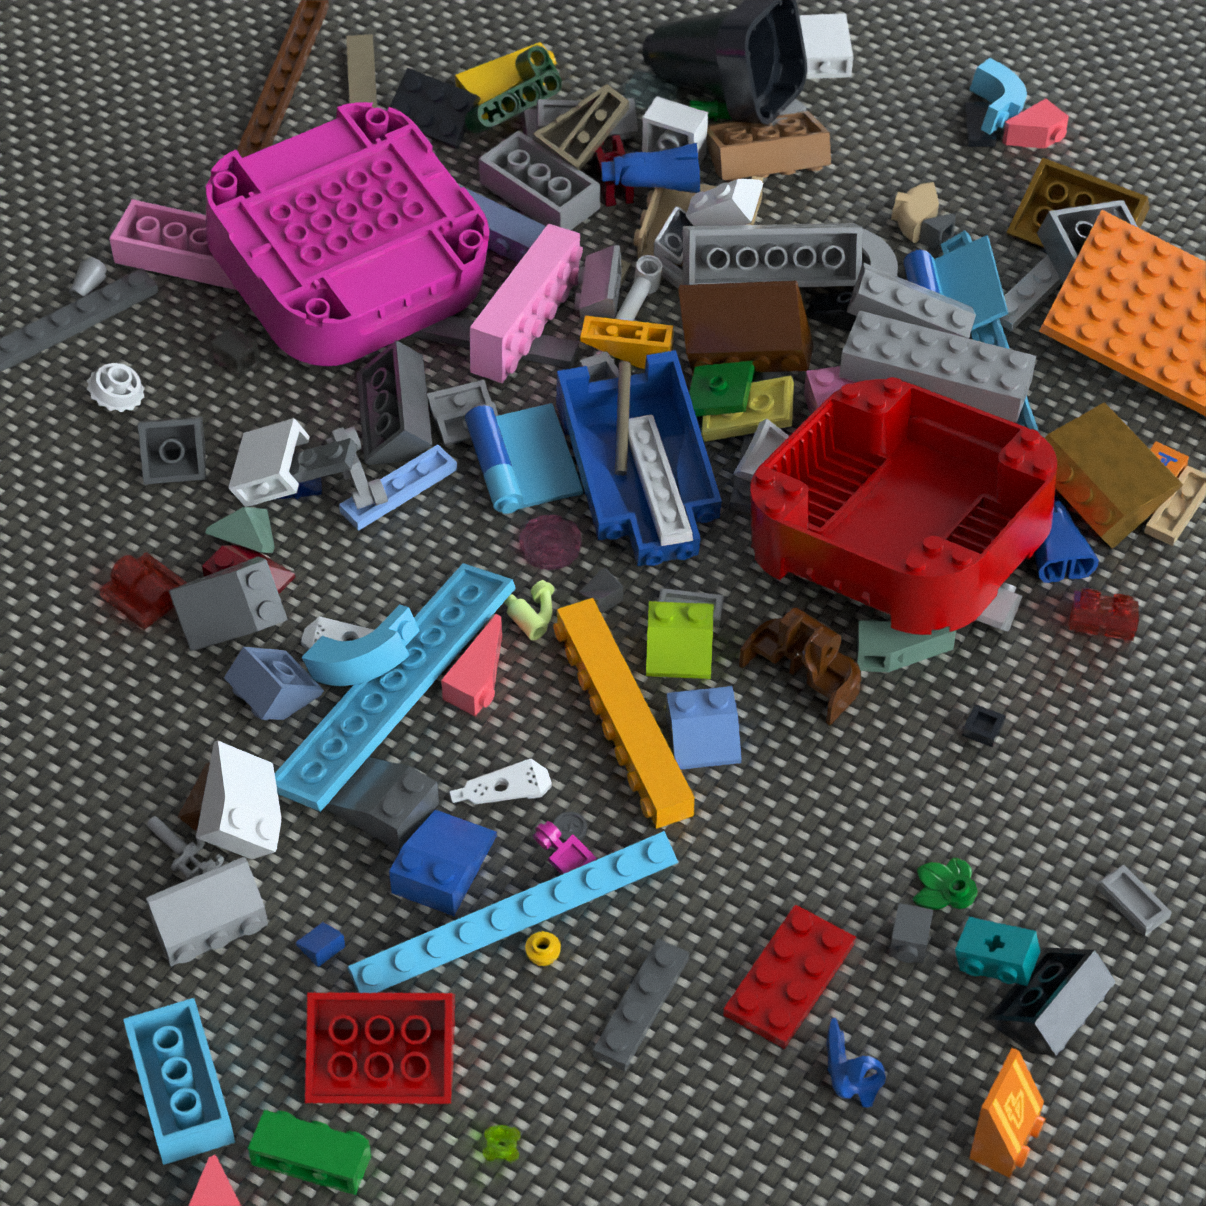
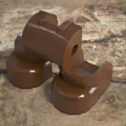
[739,608,861,725]

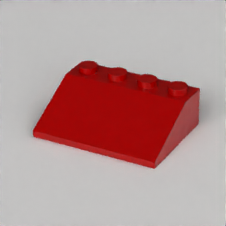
[305,992,455,1104]

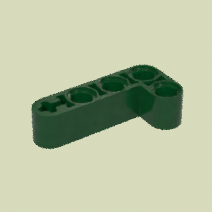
[465,45,562,134]

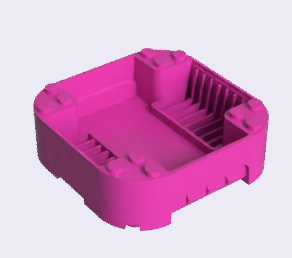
[206,102,489,366]

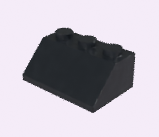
[986,947,1116,1056]

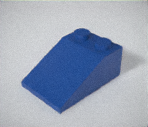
[389,810,497,916]

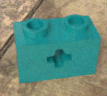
[955,917,1041,986]

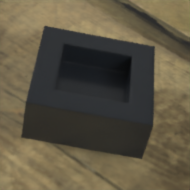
[961,704,1006,748]

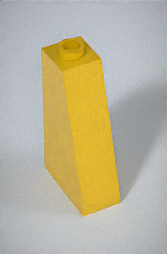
[455,42,556,120]

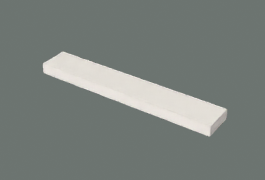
[628,415,693,546]

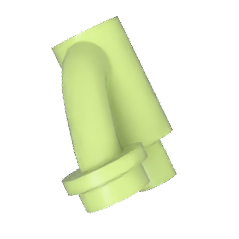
[504,580,554,640]

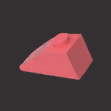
[441,614,502,717]

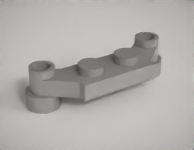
[326,426,388,509]

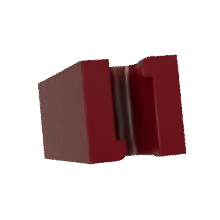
[592,135,634,207]

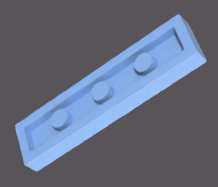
[339,445,457,531]

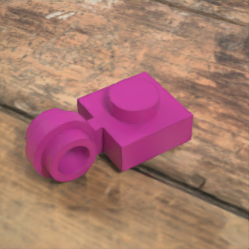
[533,821,597,875]

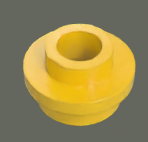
[525,931,561,966]

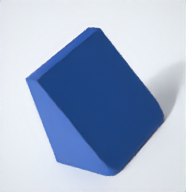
[296,922,345,967]

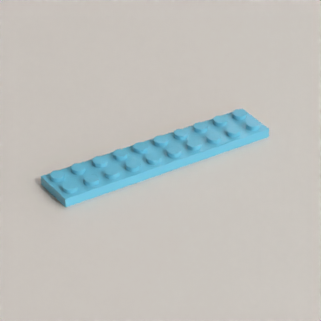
[275,563,516,812]

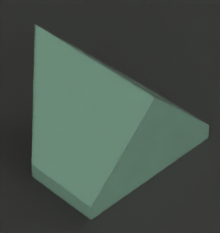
[205,507,275,553]

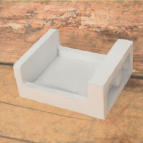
[799,14,853,79]
[228,418,310,507]

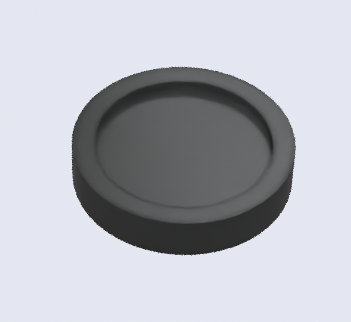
[553,812,587,843]

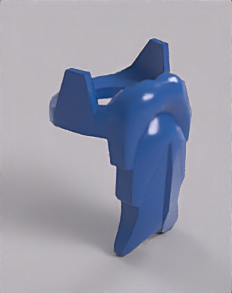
[826,1017,886,1108]

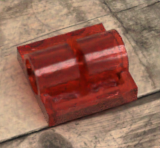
[99,552,187,630]
[1069,588,1139,641]

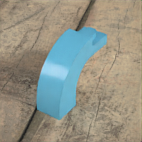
[969,58,1027,134]
[302,604,420,686]

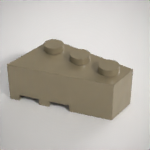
[533,84,629,171]

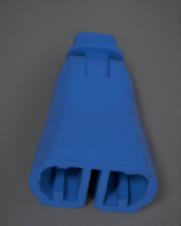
[601,143,700,193]
[1034,494,1099,583]

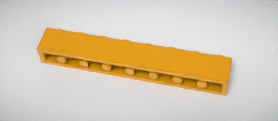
[553,598,695,829]

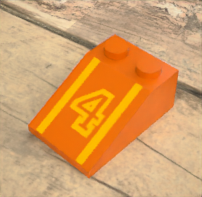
[969,1048,1046,1178]

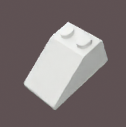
[196,741,282,859]

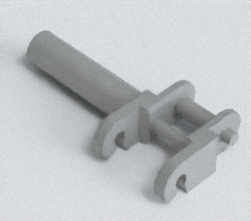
[147,816,224,881]

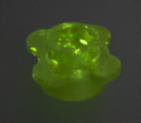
[483,1125,521,1162]

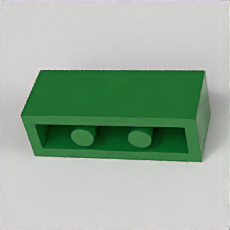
[248,1110,371,1195]

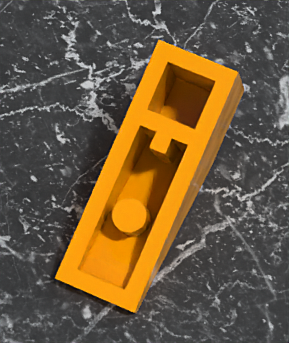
[580,315,674,369]

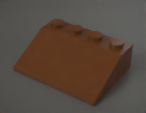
[678,280,814,374]

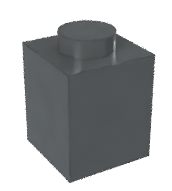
[889,903,933,963]

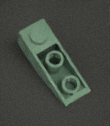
[856,620,956,672]

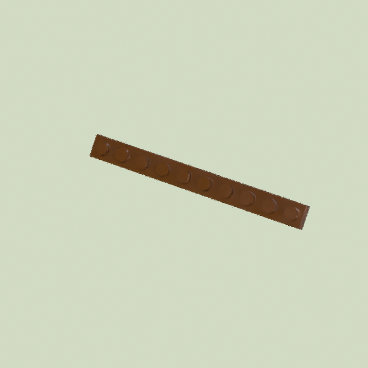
[237,0,329,158]

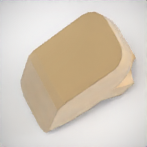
[891,182,939,243]

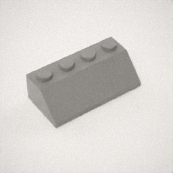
[847,263,976,338]

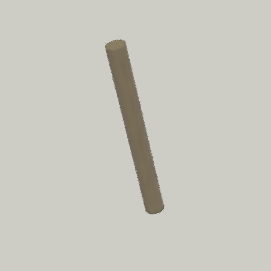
[615,361,631,476]

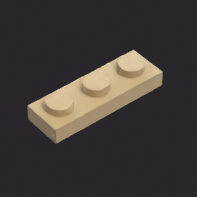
[1144,465,1206,546]

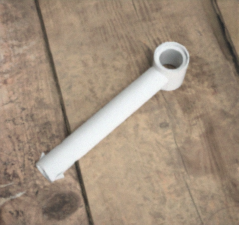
[593,255,662,363]

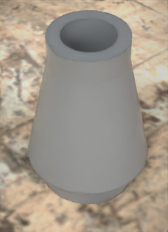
[69,257,107,300]

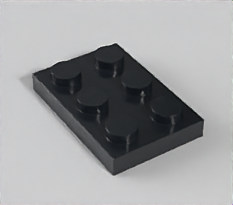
[390,67,481,149]

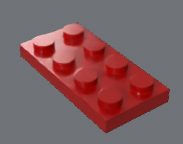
[723,904,856,1049]

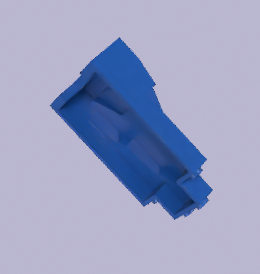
[556,350,722,566]

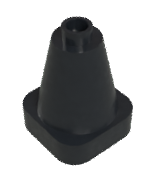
[643,0,808,124]

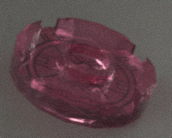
[519,515,582,570]

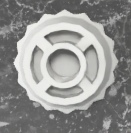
[87,363,145,412]

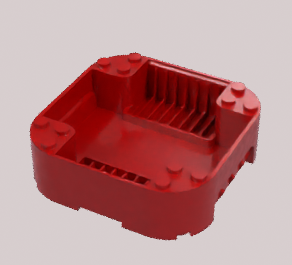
[750,377,1057,635]

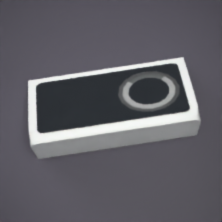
[654,206,693,265]

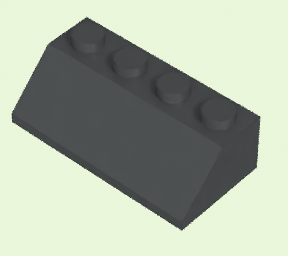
[357,340,432,465]

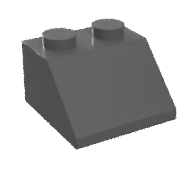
[138,416,206,484]

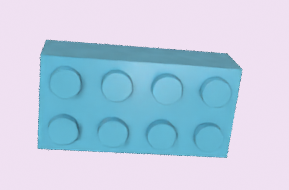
[123,998,235,1165]

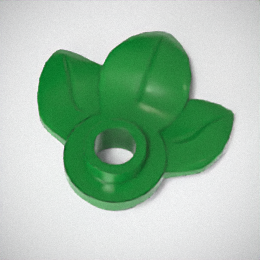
[912,857,977,910]

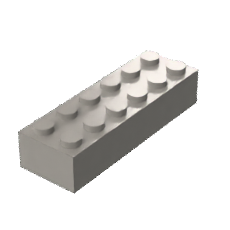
[683,223,863,287]
[839,310,1036,423]

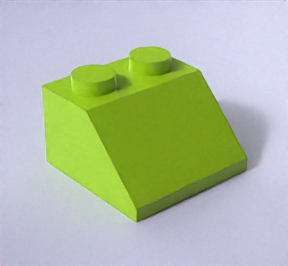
[646,601,714,679]

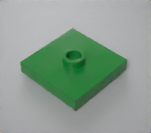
[689,361,755,417]

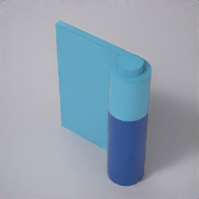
[903,235,1009,331]
[465,403,583,514]

